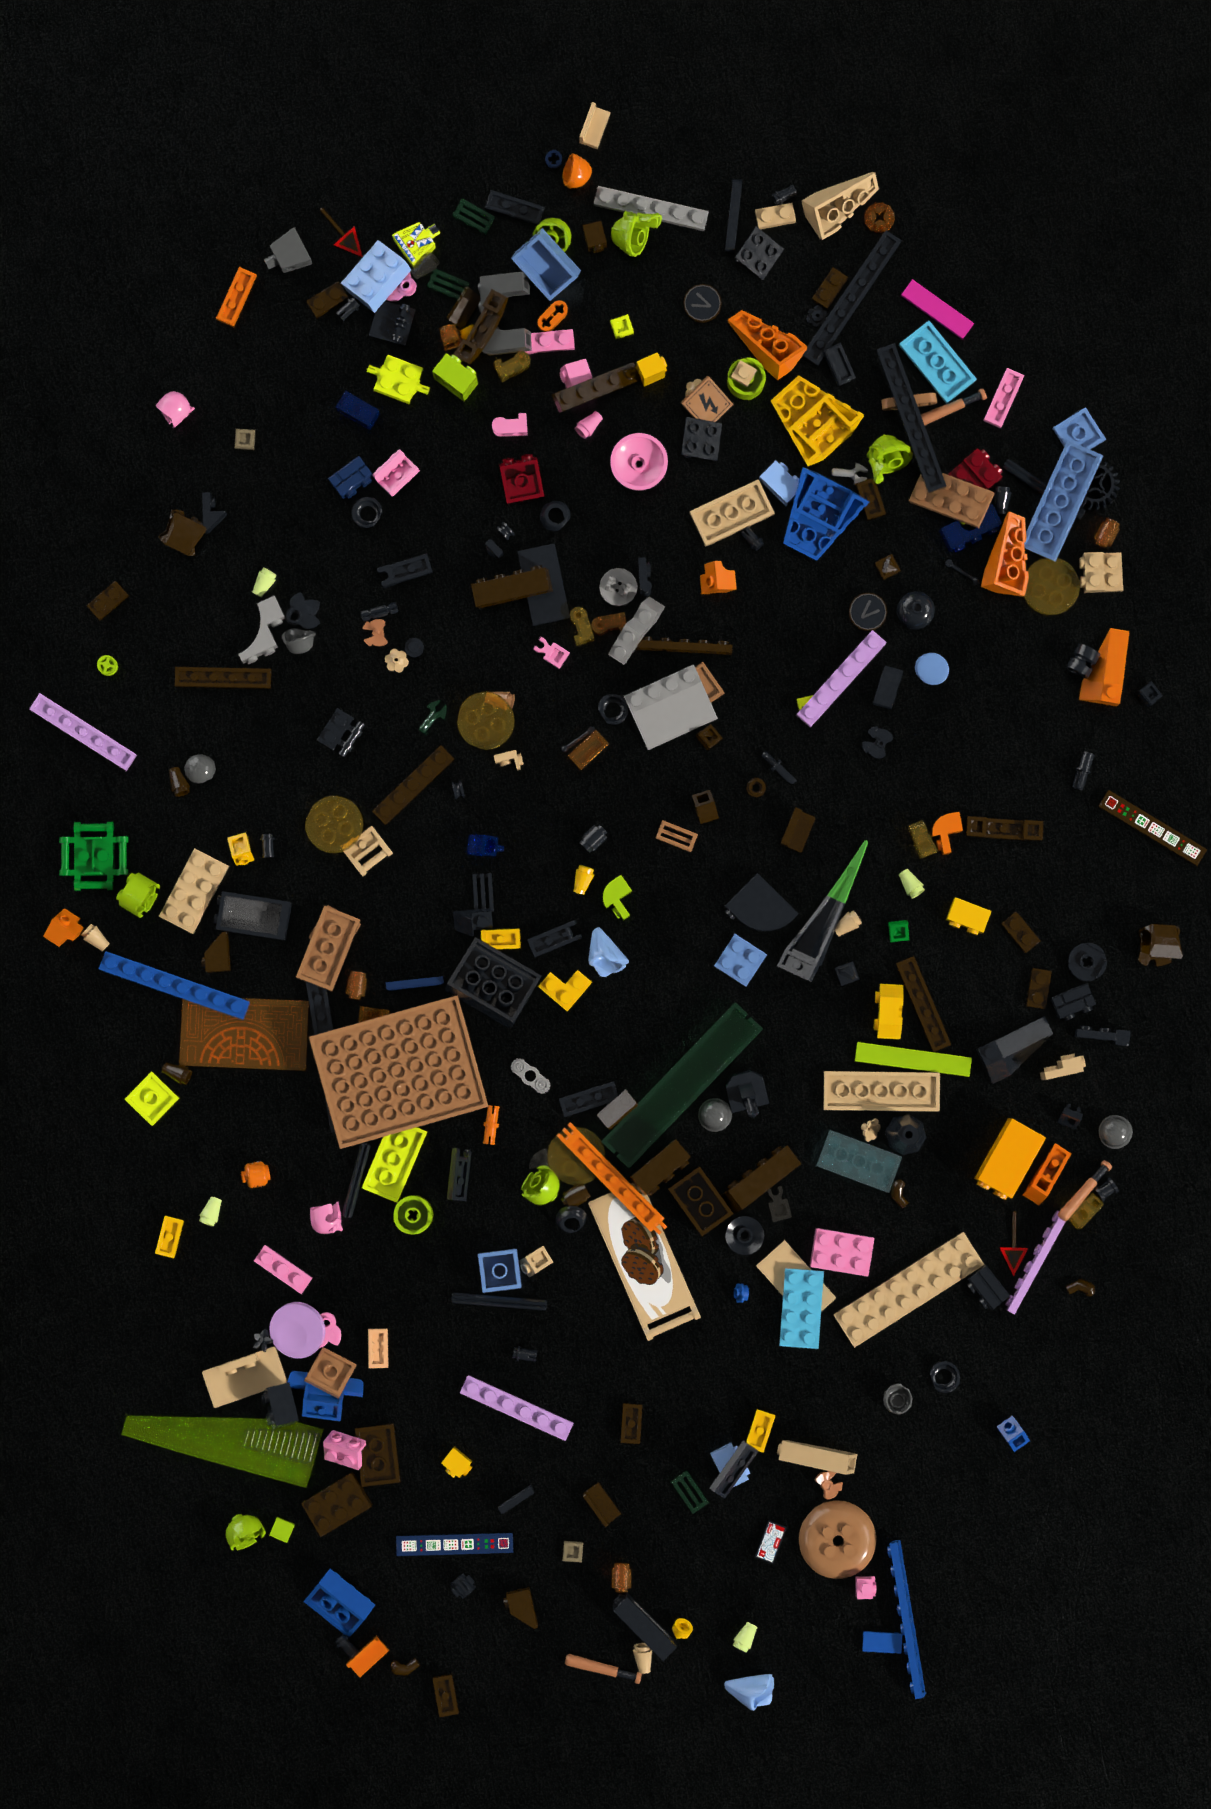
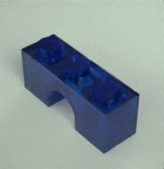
[939,504,1002,552]

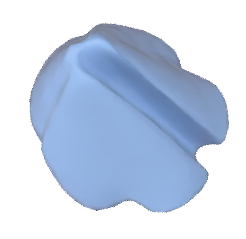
[588,927,629,977]
[724,1674,774,1711]

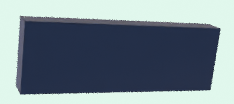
[386,976,445,991]

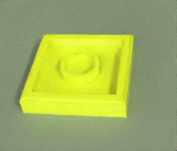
[125,1071,179,1126]

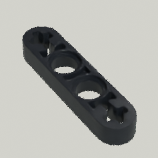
[725,179,742,253]

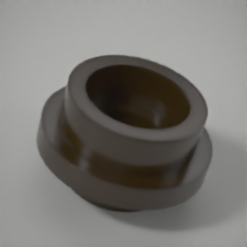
[747,778,766,797]

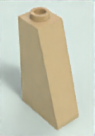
[777,1440,857,1475]

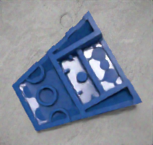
[783,467,870,561]

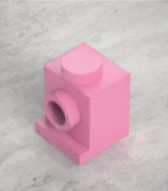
[855,1576,876,1599]

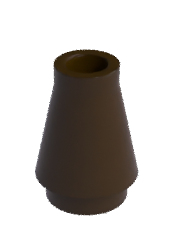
[168,767,190,797]
[162,1062,192,1085]

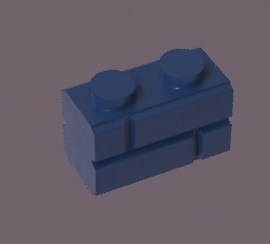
[328,456,373,499]

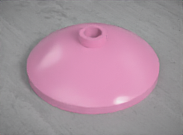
[611,433,668,490]

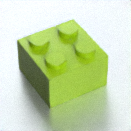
[432,353,478,402]

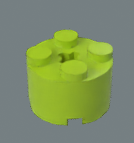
[727,357,766,400]
[116,873,160,918]
[394,1195,433,1235]

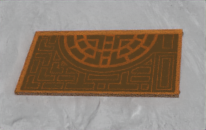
[179,998,310,1071]

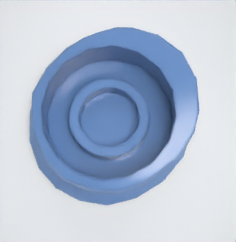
[915,653,949,685]

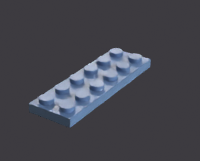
[1024,440,1103,562]

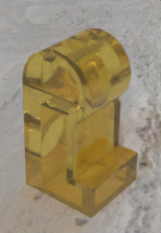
[493,351,530,382]
[570,607,595,646]
[908,820,938,859]
[1068,1193,1104,1230]

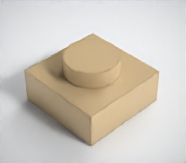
[731,360,757,387]

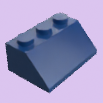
[304,1569,375,1638]

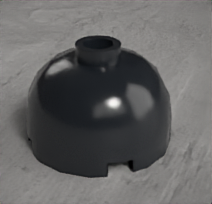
[896,591,935,630]

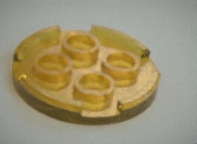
[1024,558,1080,615]
[457,692,514,750]
[305,796,363,853]
[548,1127,605,1185]

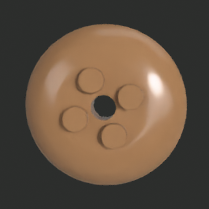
[799,1500,876,1579]

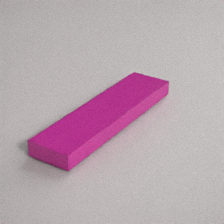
[901,279,974,340]

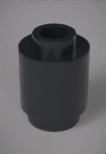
[579,825,607,853]

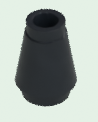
[993,486,1012,514]

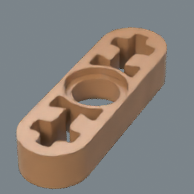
[881,393,937,411]

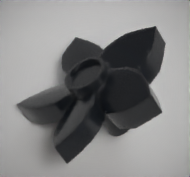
[253,1329,274,1352]

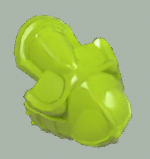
[611,211,662,257]
[867,434,913,484]

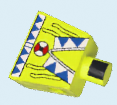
[392,222,440,269]

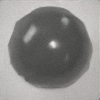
[184,754,216,784]
[883,1384,913,1415]

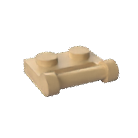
[342,826,393,876]

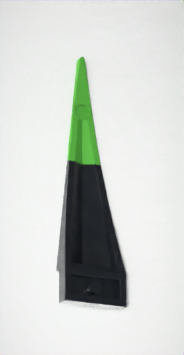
[777,840,868,982]

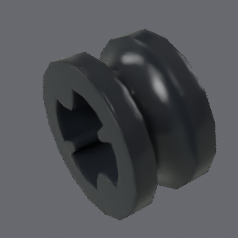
[496,522,515,541]
[452,781,465,799]

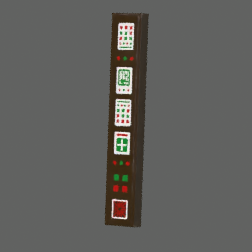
[1098,790,1207,866]

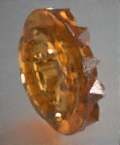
[864,202,895,233]

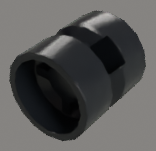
[1066,643,1100,679]

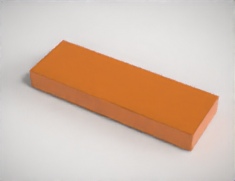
[216,267,257,327]

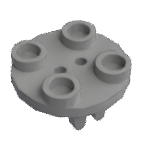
[599,568,638,606]

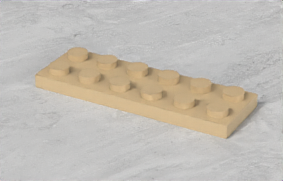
[824,1071,940,1111]

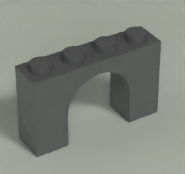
[478,272,532,355]

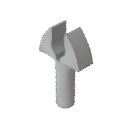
[831,463,868,485]

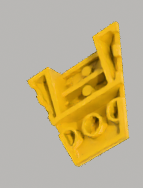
[771,376,864,466]

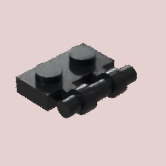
[317,708,365,757]

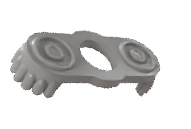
[511,1058,550,1094]

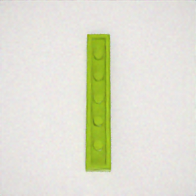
[855,1042,972,1077]

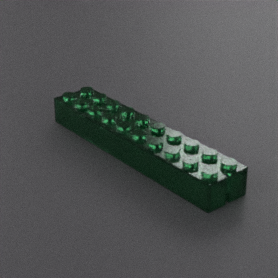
[601,1002,763,1168]

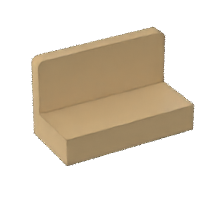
[580,102,610,149]

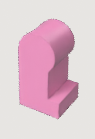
[492,413,527,436]

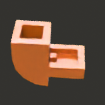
[931,812,963,855]

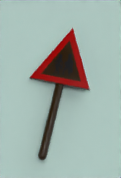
[320,208,363,257]
[999,1211,1028,1276]

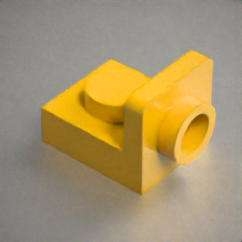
[228,832,254,866]

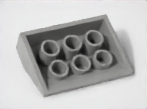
[624,665,718,750]

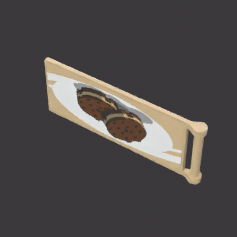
[588,1183,701,1341]

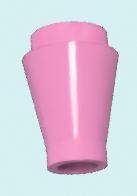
[575,411,603,439]

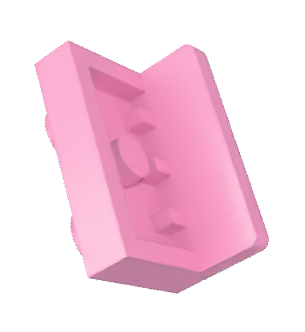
[373,449,420,497]
[323,1430,366,1470]

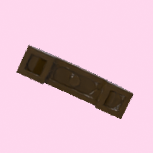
[454,289,508,364]
[966,816,1043,841]

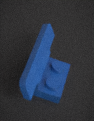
[287,1371,363,1421]

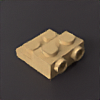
[1079,552,1123,593]
[1040,1053,1086,1080]

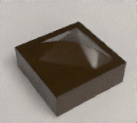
[875,554,901,580]
[695,724,723,751]

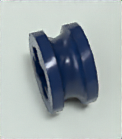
[545,150,562,169]

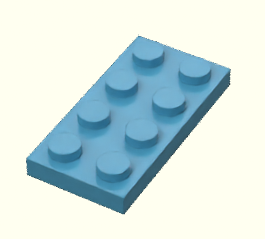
[899,321,977,404]
[779,1268,824,1349]

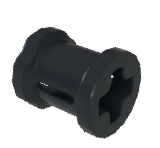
[1093,1178,1119,1202]

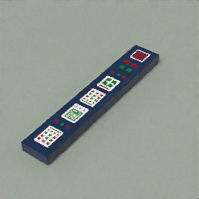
[396,1532,513,1556]

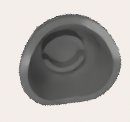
[282,628,316,654]
[698,1098,732,1132]
[1098,1115,1133,1149]

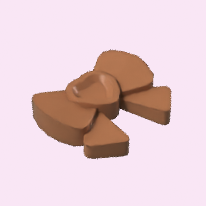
[363,619,388,647]
[815,1471,843,1499]

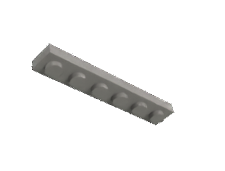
[594,186,709,231]

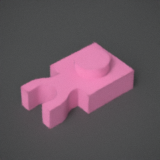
[533,637,570,669]

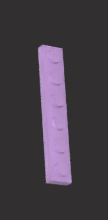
[796,630,887,728]
[30,693,137,771]
[1005,1208,1066,1314]
[460,1375,573,1441]

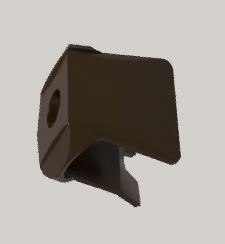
[158,510,207,556]
[1138,924,1183,966]

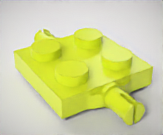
[367,355,430,404]

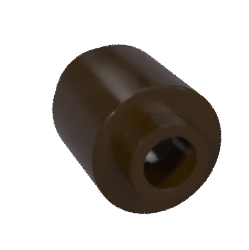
[561,1184,591,1207]

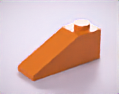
[1023,1143,1071,1205]

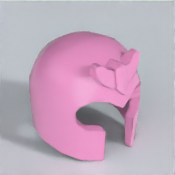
[155,391,195,428]
[310,1202,343,1234]

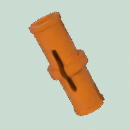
[483,1105,500,1145]

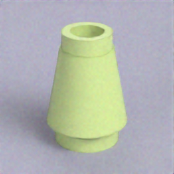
[252,567,276,597]
[899,869,924,898]
[199,1196,222,1227]
[733,1622,757,1653]

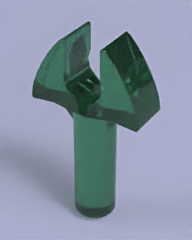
[419,700,447,733]

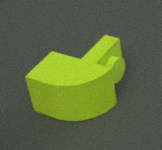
[603,875,632,920]

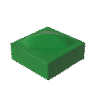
[888,920,909,942]

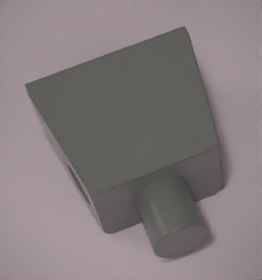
[264,227,313,273]

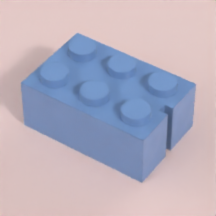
[511,228,581,301]

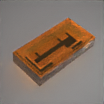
[568,730,609,770]

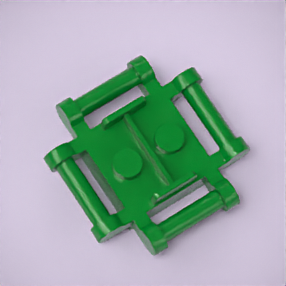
[59,822,128,891]

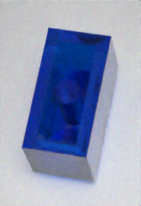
[336,391,380,430]

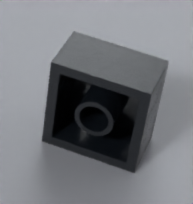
[261,1382,299,1430]

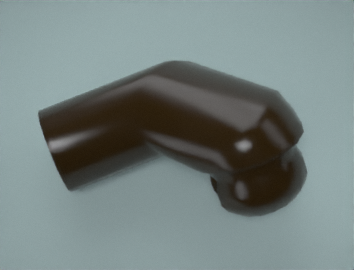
[890,1179,909,1209]
[1065,1279,1095,1296]
[390,1658,420,1676]

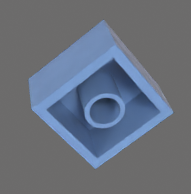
[478,1248,522,1293]

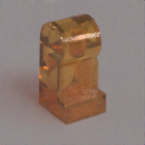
[439,324,462,350]
[591,612,626,635]

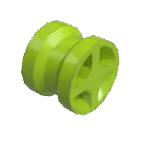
[97,655,118,676]

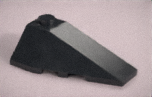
[975,1016,1053,1084]

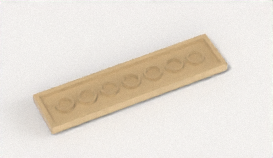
[833,1232,984,1348]

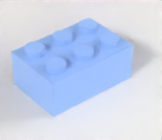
[341,240,411,313]

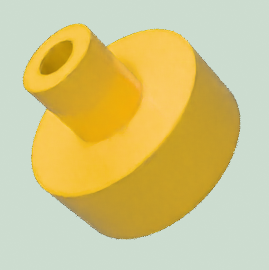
[672,1618,693,1639]

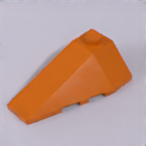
[728,310,807,380]
[981,512,1029,596]
[1079,628,1129,706]

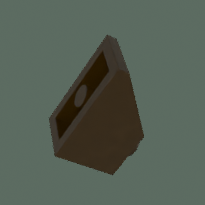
[202,932,231,973]
[504,1587,538,1629]

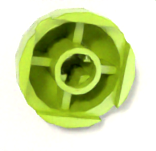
[533,218,572,252]
[521,1165,560,1205]
[226,1514,266,1550]

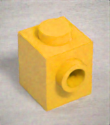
[441,1446,472,1478]

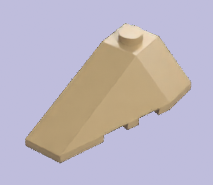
[802,172,879,240]

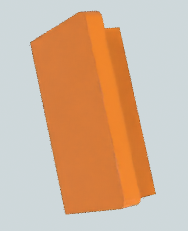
[346,1636,389,1677]

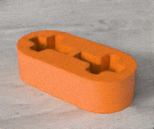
[538,300,568,332]

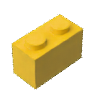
[636,352,667,387]
[946,897,992,935]

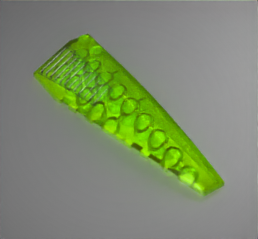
[122,1416,323,1488]

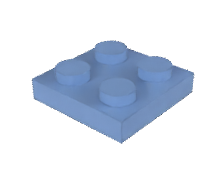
[1053,407,1106,450]
[714,934,767,987]

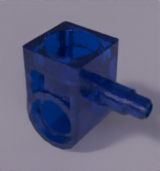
[467,835,504,856]

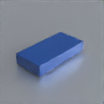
[862,1631,902,1654]

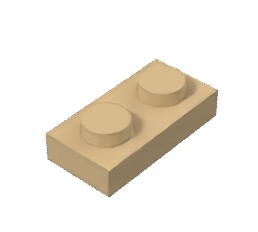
[755,203,796,230]

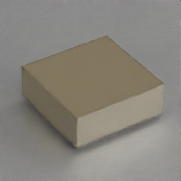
[235,429,255,450]
[562,1541,583,1563]

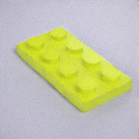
[362,1127,427,1203]

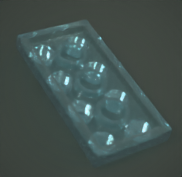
[816,1130,902,1193]

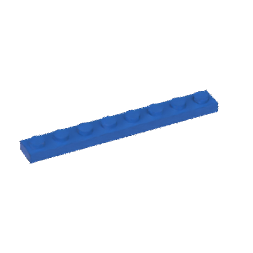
[99,951,250,1020]
[888,1540,926,1699]

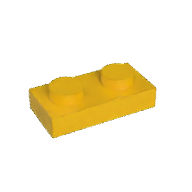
[481,928,521,949]
[155,1216,184,1258]
[746,1409,775,1453]

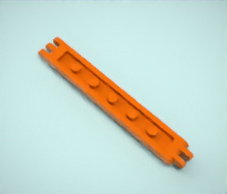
[556,1122,667,1235]

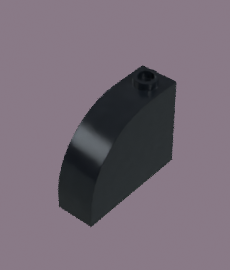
[725,873,798,932]

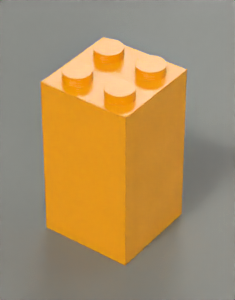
[974,1118,1046,1200]

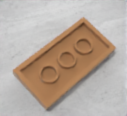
[909,473,994,528]
[296,906,360,991]

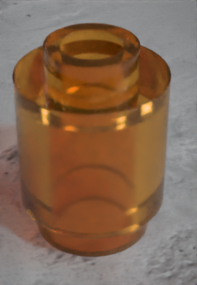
[1094,518,1120,548]
[346,971,367,1000]
[612,1563,631,1592]

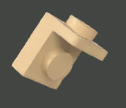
[494,750,523,770]
[519,1246,553,1277]

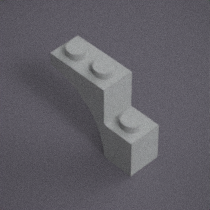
[239,596,285,664]
[608,597,665,665]

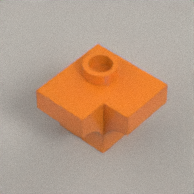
[700,561,736,594]
[43,908,84,947]

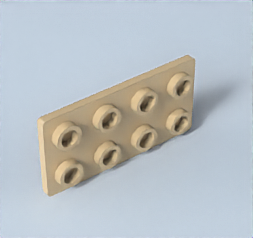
[202,1346,287,1408]

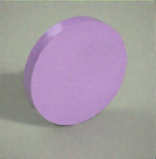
[269,1302,325,1358]

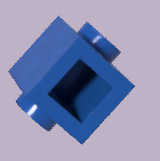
[997,1416,1030,1452]

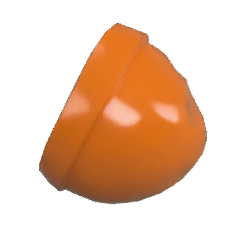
[562,153,592,189]

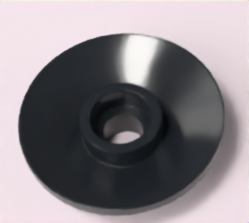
[725,1216,764,1255]

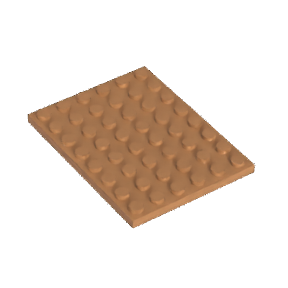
[309,995,489,1149]

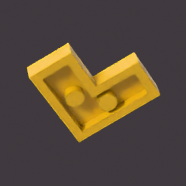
[538,970,592,1011]

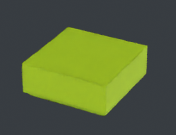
[269,1517,295,1543]

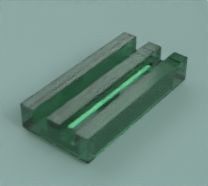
[453,199,495,235]
[427,268,470,300]
[671,1470,709,1514]

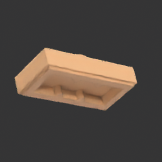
[368,1329,388,1368]

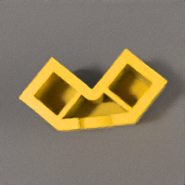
[874,984,903,1039]

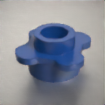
[734,1283,749,1303]

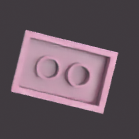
[810,1228,874,1276]

